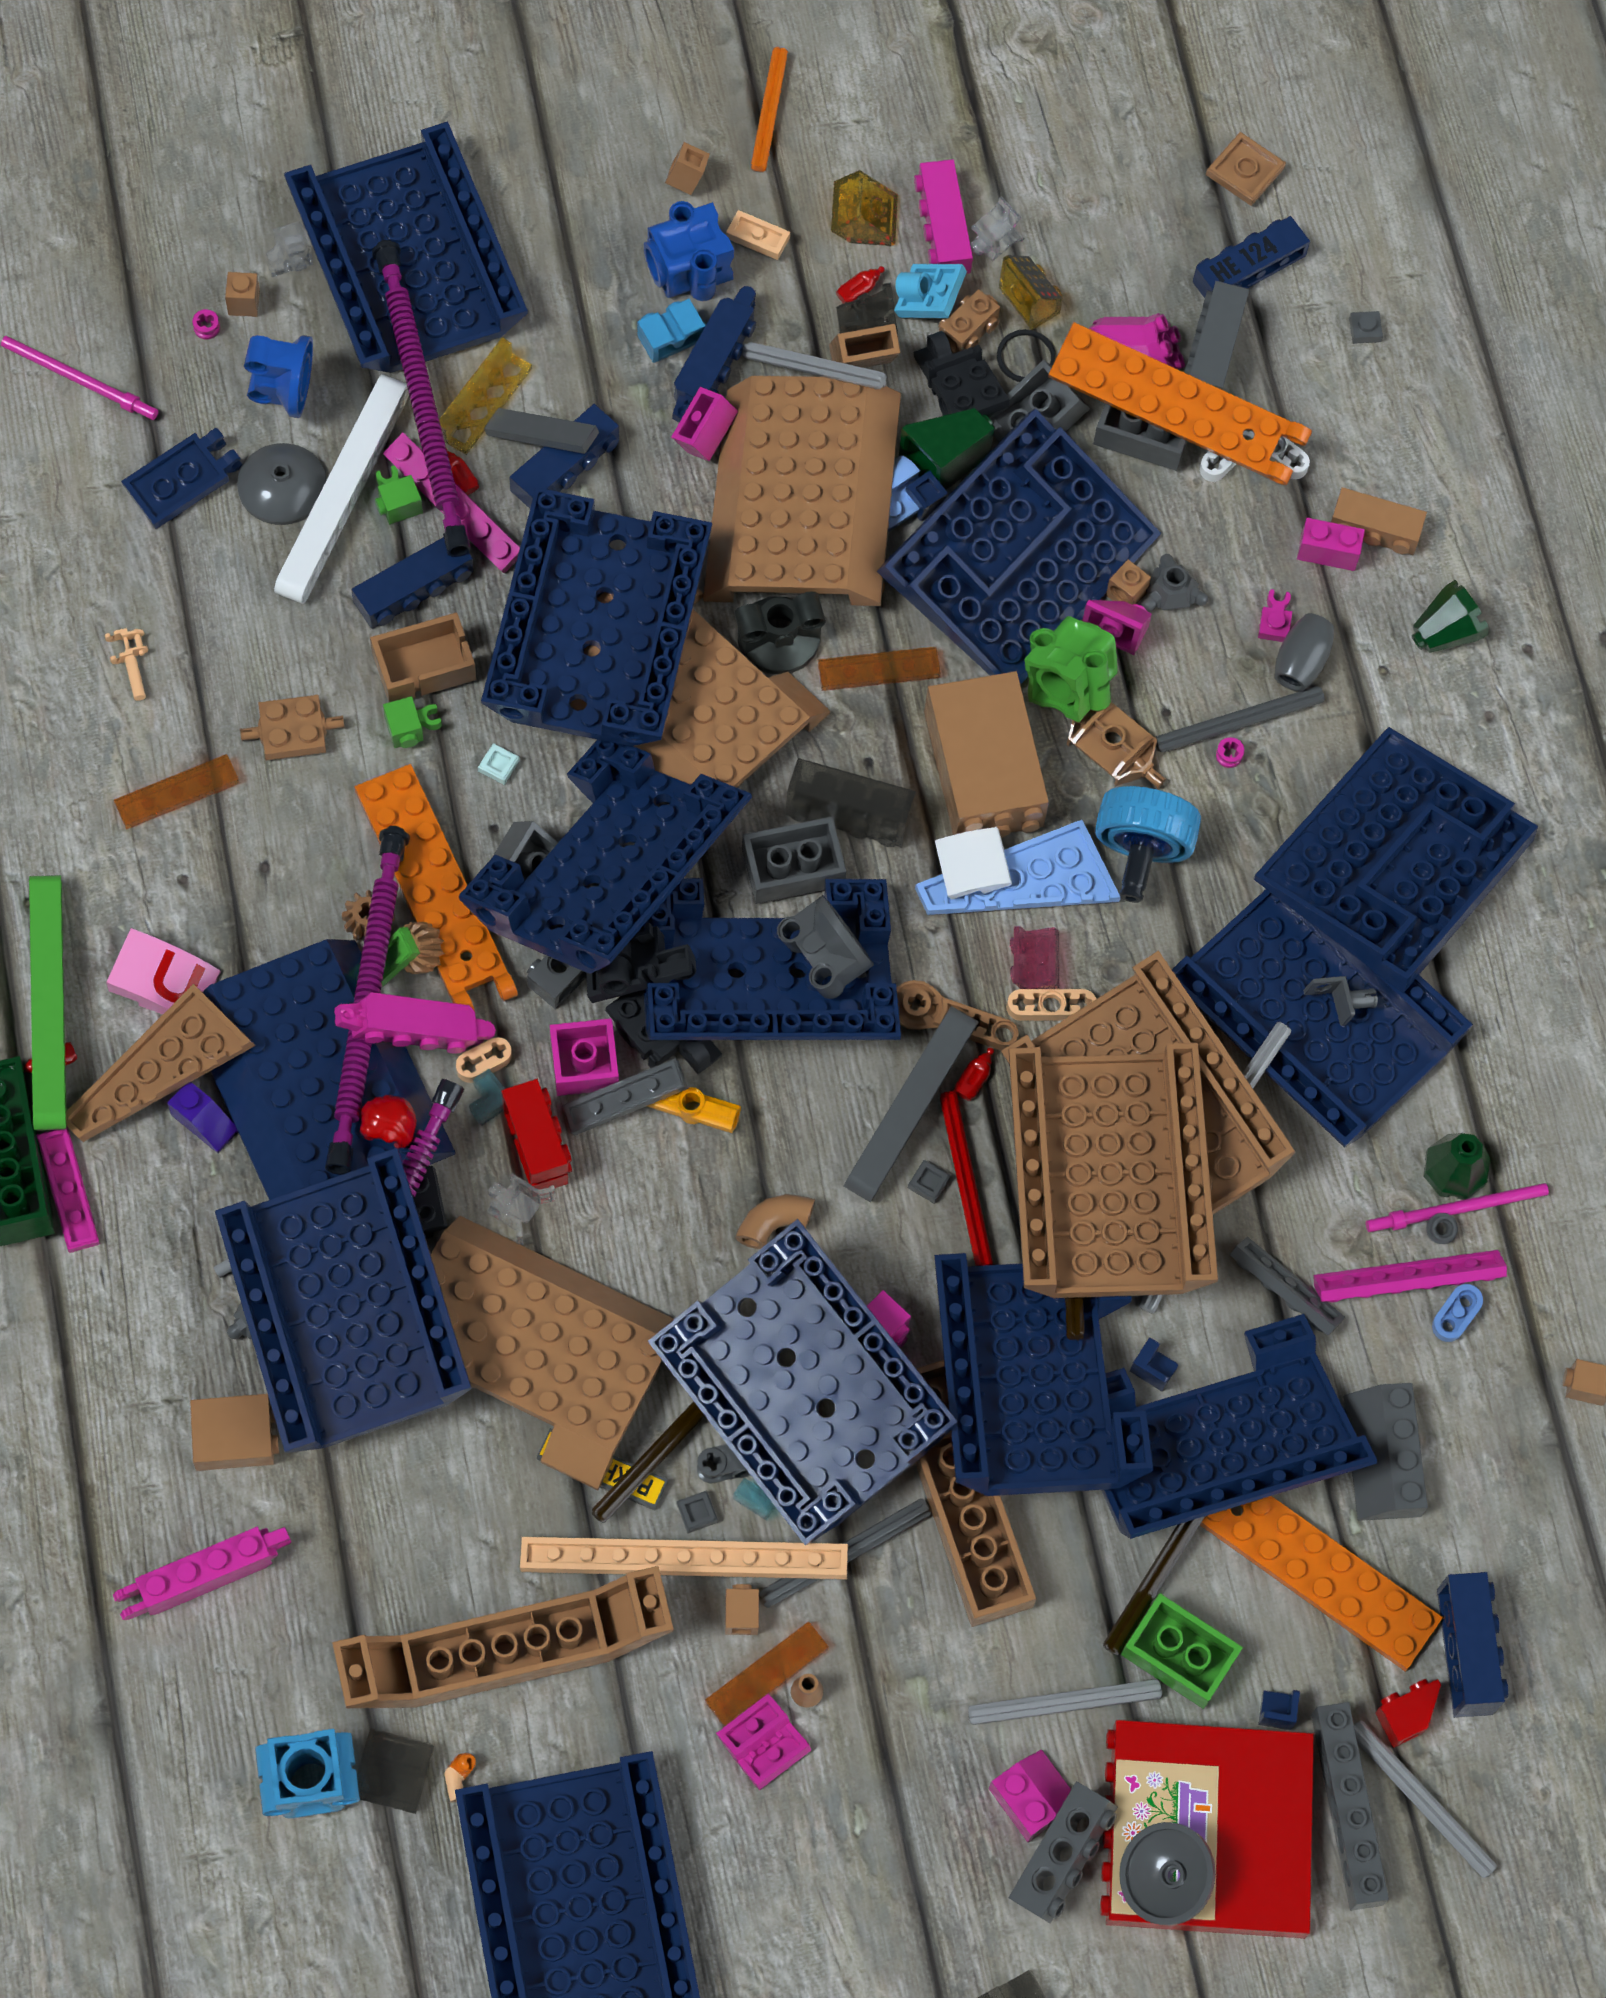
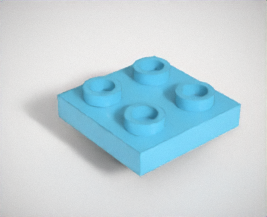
[894,264,967,318]

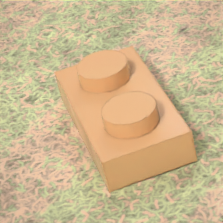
[726,210,790,260]

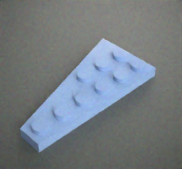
[915,820,1121,915]

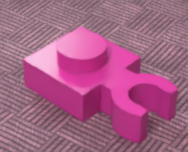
[1258,589,1292,642]

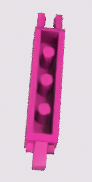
[334,992,496,1054]
[113,1526,291,1620]

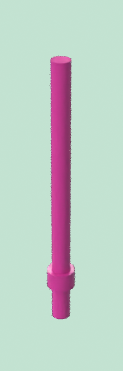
[1,336,158,420]
[1365,1183,1549,1233]

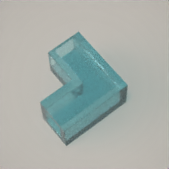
[469,1069,505,1126]
[733,1478,776,1521]

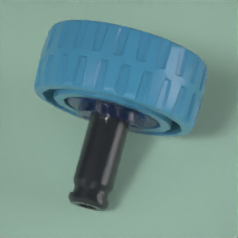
[1095,786,1201,903]

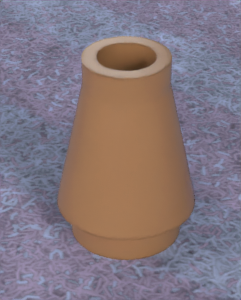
[791,1674,823,1708]

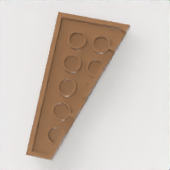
[66,984,256,1142]

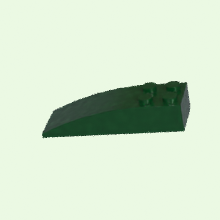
[0,1056,55,1246]

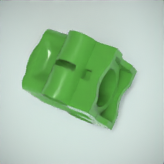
[1024,616,1118,722]

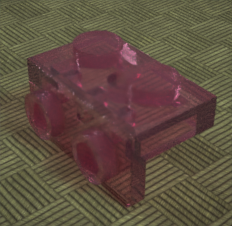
[1010,926,1060,989]

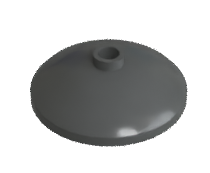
[237,443,327,525]
[1119,1822,1216,1926]

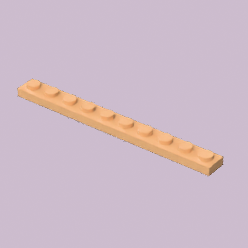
[520,1537,848,1579]

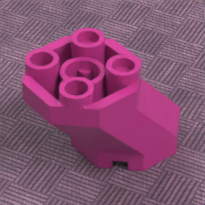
[1089,313,1185,370]

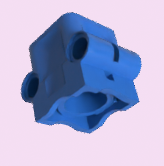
[643,201,734,301]

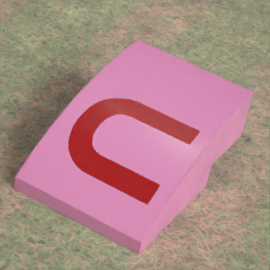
[106,928,221,1014]

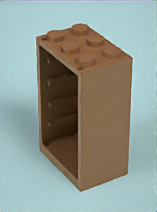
[924,671,1049,838]

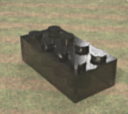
[785,758,916,848]

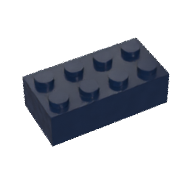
[1437,1572,1508,1718]

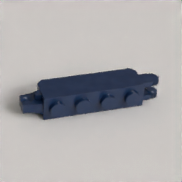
[672,286,757,422]

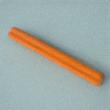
[751,47,788,172]

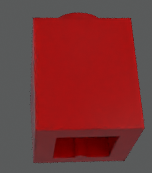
[1375,1679,1441,1748]

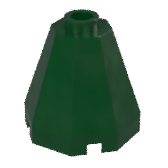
[1411,580,1488,653]
[1423,1133,1490,1200]

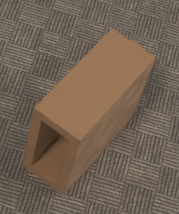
[829,324,901,368]
[190,1394,280,1471]

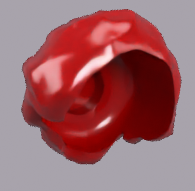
[360,1095,416,1149]

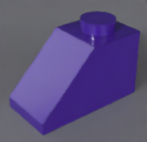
[167,1082,238,1153]

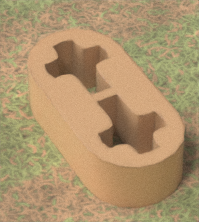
[456,1037,512,1083]

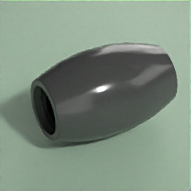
[1274,613,1334,692]

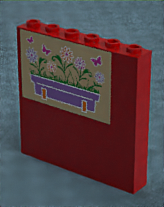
[1100,1720,1314,1939]

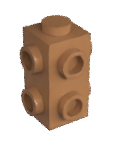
[938,289,1000,353]

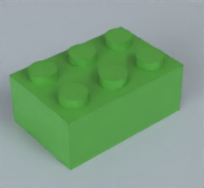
[1121,1593,1243,1709]

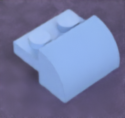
[888,456,920,532]

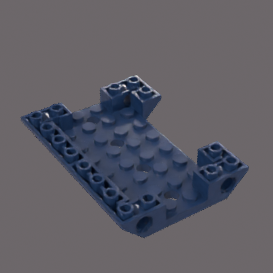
[459,740,752,974]
[641,878,901,1040]

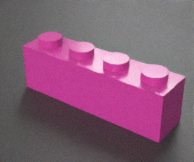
[914,159,973,274]

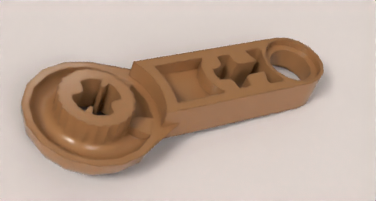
[897,980,1019,1050]

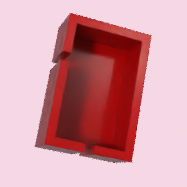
[501,1078,572,1195]

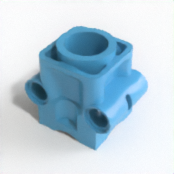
[255,1729,360,1819]

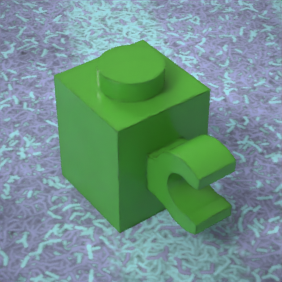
[375,465,423,525]
[383,696,442,748]

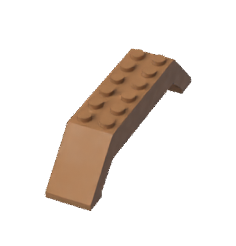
[332,1566,674,1708]

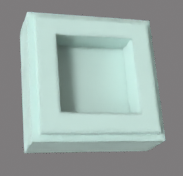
[478,743,520,785]

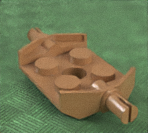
[1067,702,1166,789]

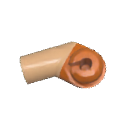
[444,1753,476,1803]

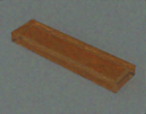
[817,647,941,691]
[114,754,240,830]
[705,1621,829,1727]

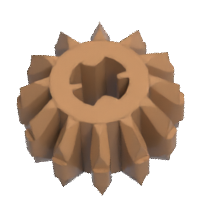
[342,889,395,941]
[404,922,445,974]

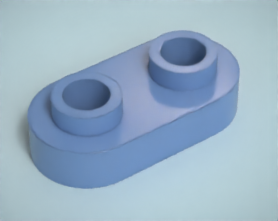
[1432,1284,1483,1342]

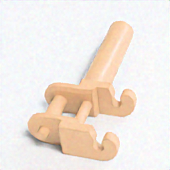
[105,628,148,701]

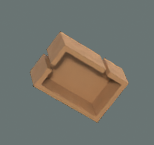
[370,612,476,702]

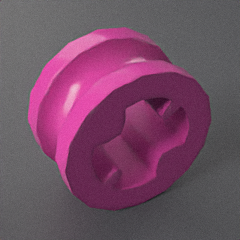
[192,309,220,339]
[1216,737,1245,768]

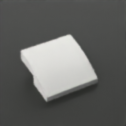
[935,827,1012,900]

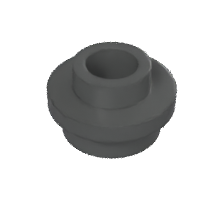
[1426,1213,1458,1244]

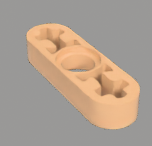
[1006,989,1096,1021]

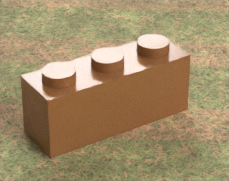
[1331,487,1427,555]

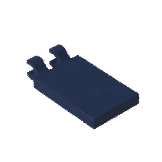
[121,428,243,529]

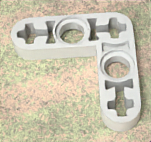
[1199,430,1310,482]

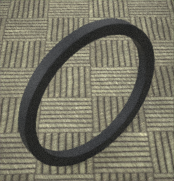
[997,329,1055,382]

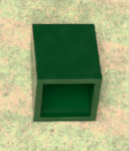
[899,408,995,490]

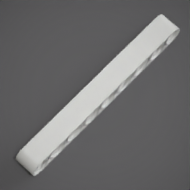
[274,374,409,604]

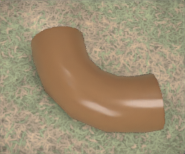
[735,1194,815,1249]

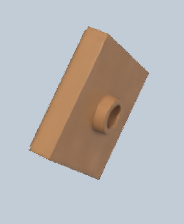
[1206,132,1286,206]

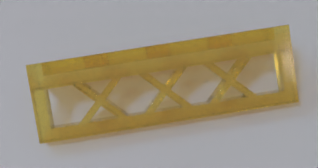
[439,337,532,455]

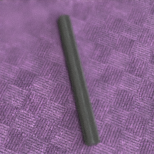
[1155,686,1325,753]
[759,1498,931,1608]

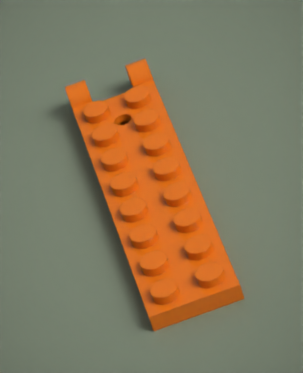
[1048,322,1312,485]
[354,764,518,1011]
[1200,1496,1443,1672]

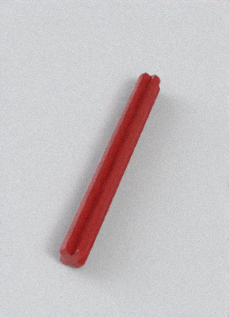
[940,1091,993,1266]

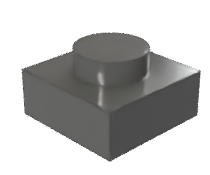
[1349,311,1383,344]

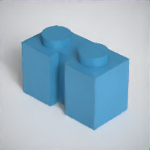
[637,299,705,363]

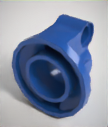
[244,335,313,418]

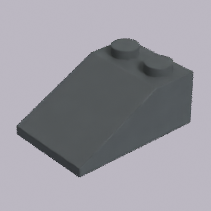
[987,360,1090,443]

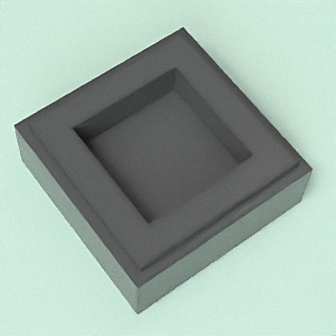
[907,1160,951,1204]
[676,1490,718,1534]

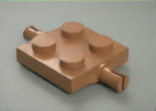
[240,695,345,760]

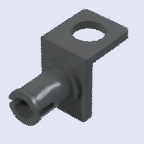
[1303,976,1378,1026]

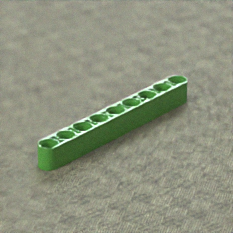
[29,875,66,1131]

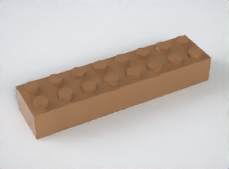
[915,1360,1036,1627]

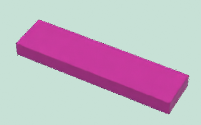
[37,1126,100,1253]

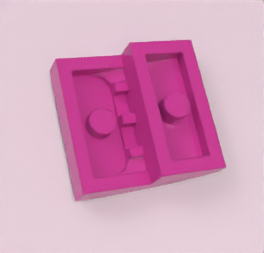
[716,1693,811,1790]

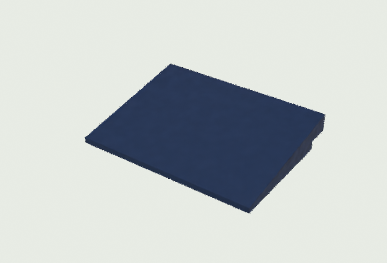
[877,408,1161,685]
[1254,727,1538,993]

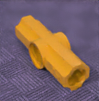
[647,1087,741,1133]

